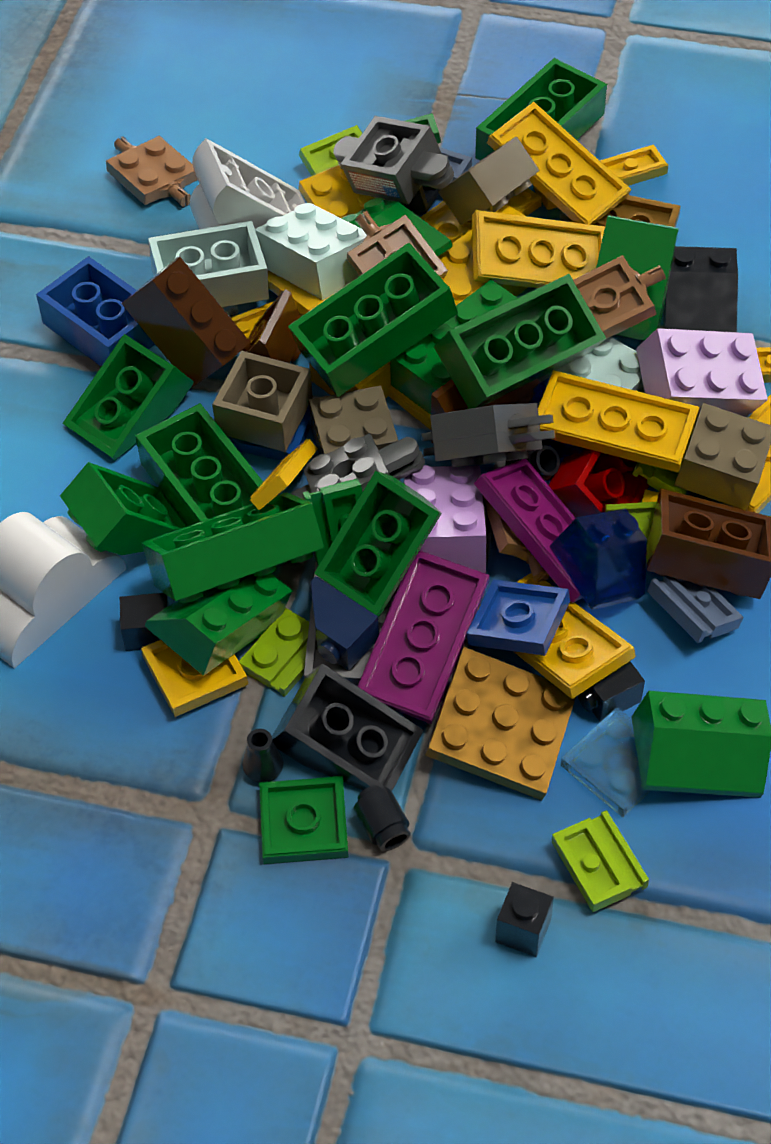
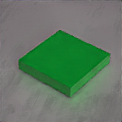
[259,776,349,864]

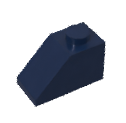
[310,576,379,671]

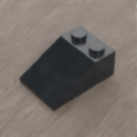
[663,246,738,332]
[272,664,424,791]

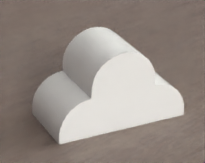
[190,138,305,229]
[0,512,126,669]

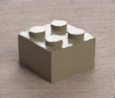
[438,136,540,225]
[212,351,313,452]
[309,385,398,455]
[674,403,771,510]

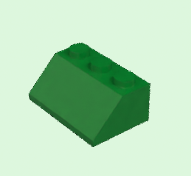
[314,471,442,617]
[145,573,292,676]
[631,690,771,798]

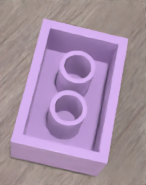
[636,328,768,417]
[404,465,486,573]

